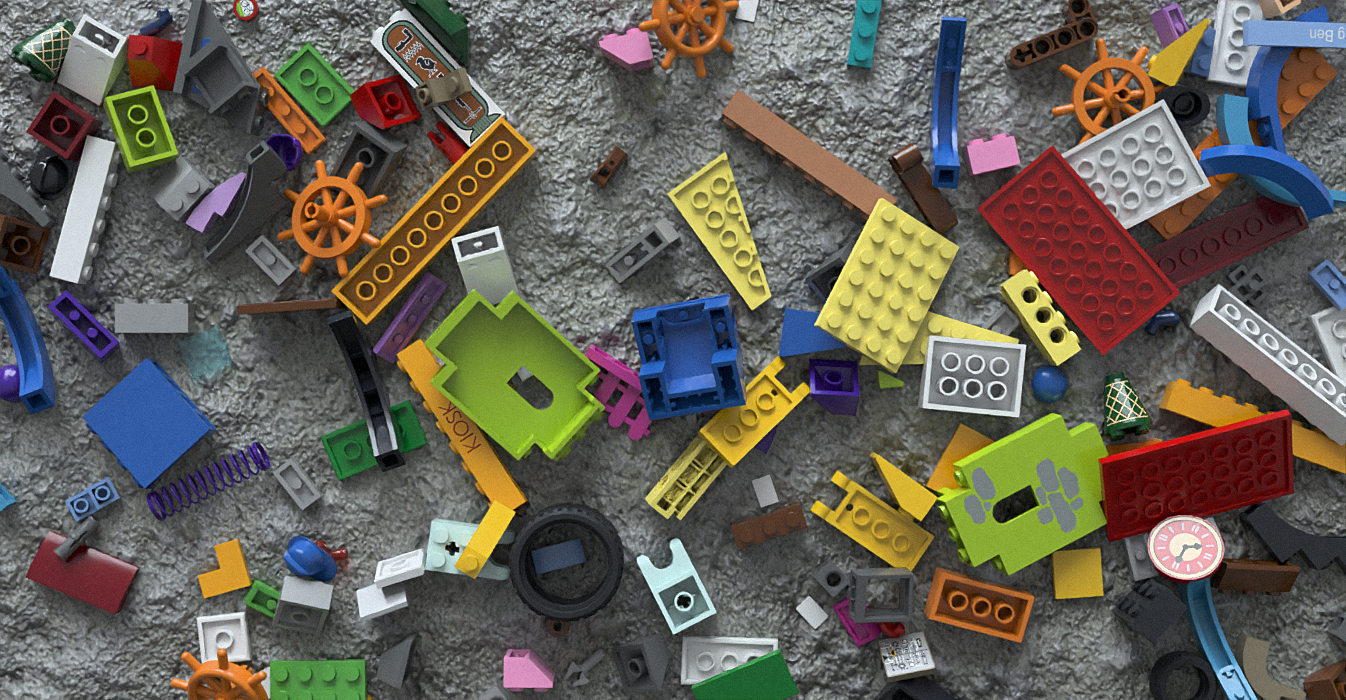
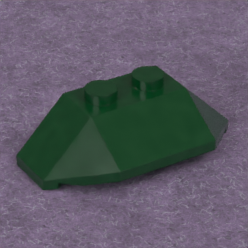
[399,0,471,68]

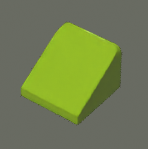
[875,370,904,389]

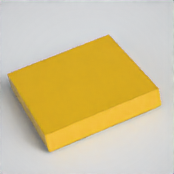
[1051,547,1104,599]

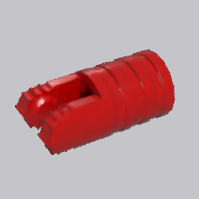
[427,120,469,165]

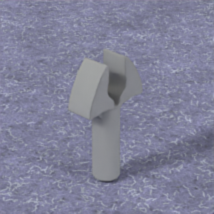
[566,649,606,686]

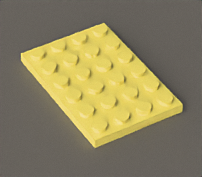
[814,198,959,373]

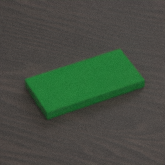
[320,400,428,481]
[691,649,799,700]

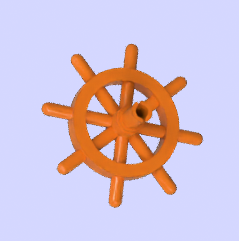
[639,0,739,79]
[1052,39,1169,145]
[277,160,387,278]
[170,649,269,700]

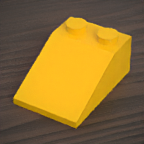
[869,452,938,521]

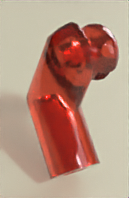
[314,540,349,562]

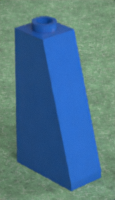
[779,308,848,357]

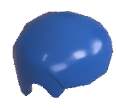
[1031,364,1068,404]

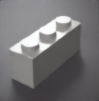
[115,299,195,333]

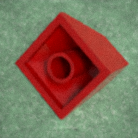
[127,34,183,91]
[349,74,421,130]

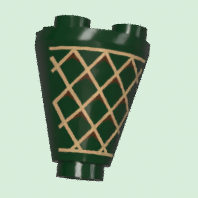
[9,18,76,84]
[1104,372,1153,442]

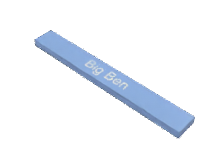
[1243,20,1346,49]

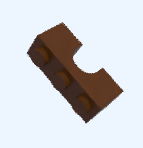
[730,502,808,550]

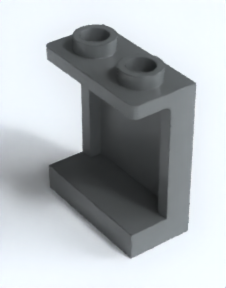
[179,38,257,118]

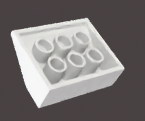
[918,335,1026,417]

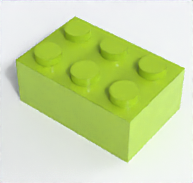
[103,85,178,174]

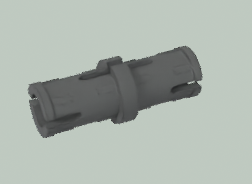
[54,515,101,561]

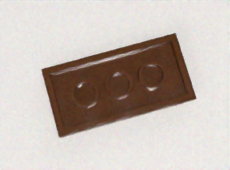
[237,298,345,315]

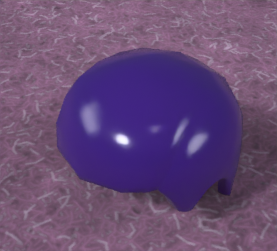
[266,134,304,171]
[0,364,22,403]

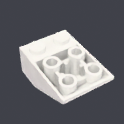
[57,14,129,106]
[451,226,520,305]

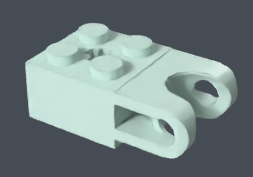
[425,518,516,580]
[637,537,717,635]

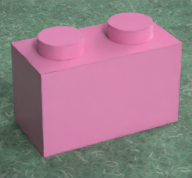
[963,133,1020,177]

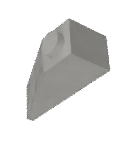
[605,217,680,284]

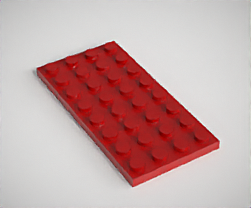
[977,145,1180,355]
[1098,409,1294,542]

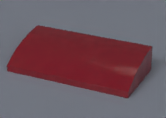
[26,531,140,614]

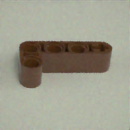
[1005,0,1099,70]
[888,142,958,235]

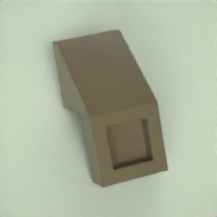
[415,67,473,111]

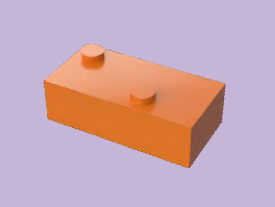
[924,567,1035,643]

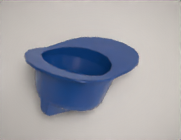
[283,536,337,582]

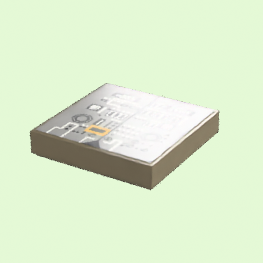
[877,631,936,683]

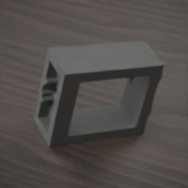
[848,567,916,623]

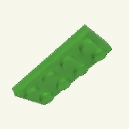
[270,659,368,700]

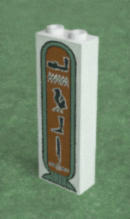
[370,8,507,148]

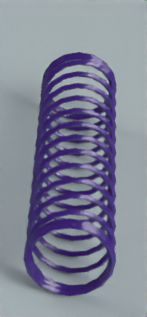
[147,441,270,521]

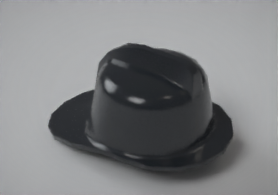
[1154,86,1211,126]
[29,146,74,200]

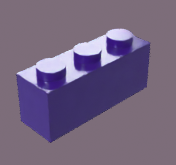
[48,290,120,364]

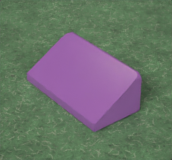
[1151,3,1189,49]

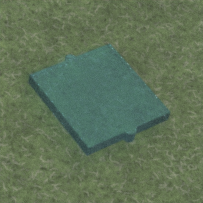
[178,326,233,379]

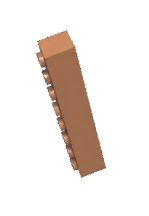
[721,89,897,222]

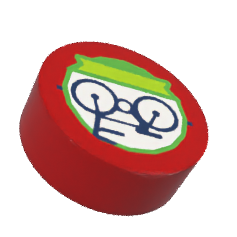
[233,0,259,22]

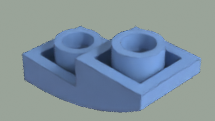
[65,477,120,522]
[530,538,586,575]

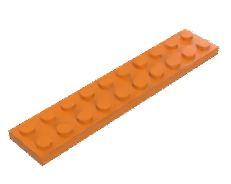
[1144,47,1338,240]

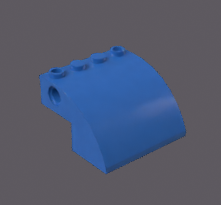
[631,294,746,420]

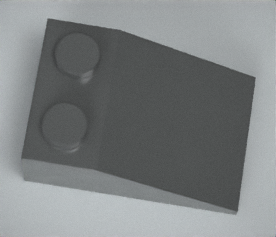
[330,120,408,202]

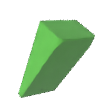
[244,579,280,618]

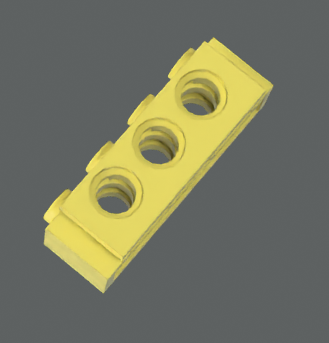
[998,269,1081,366]
[645,434,727,520]

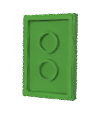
[273,43,354,129]

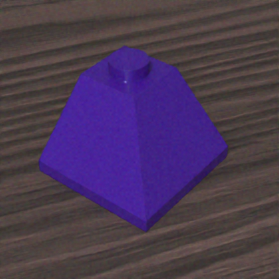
[809,359,859,416]

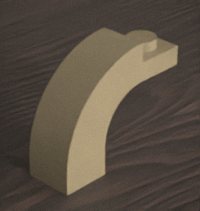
[1235,633,1306,700]

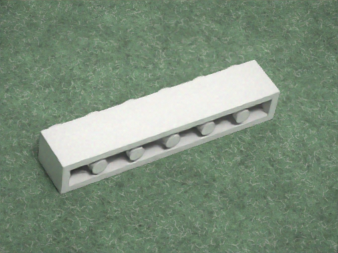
[50,135,123,284]

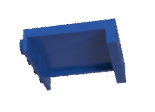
[83,358,217,489]

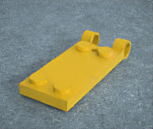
[698,356,810,468]
[810,470,935,571]

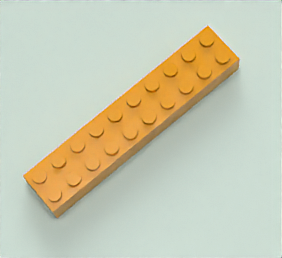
[332,116,538,325]

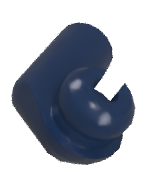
[140,8,173,37]
[1144,310,1181,336]

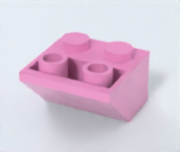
[599,28,654,72]
[503,649,556,692]

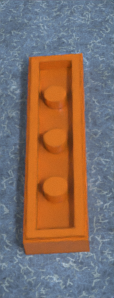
[254,67,328,156]

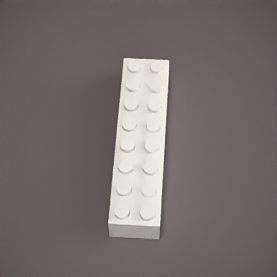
[1189,284,1346,446]

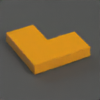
[198,538,252,599]

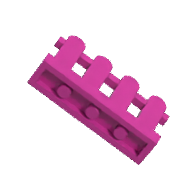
[585,344,652,440]

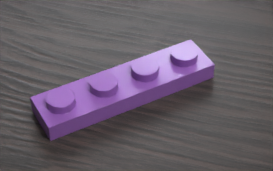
[372,271,448,364]

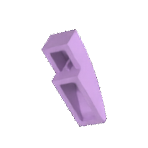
[185,172,246,234]

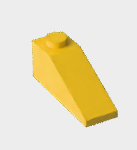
[1146,18,1212,86]
[454,500,516,579]

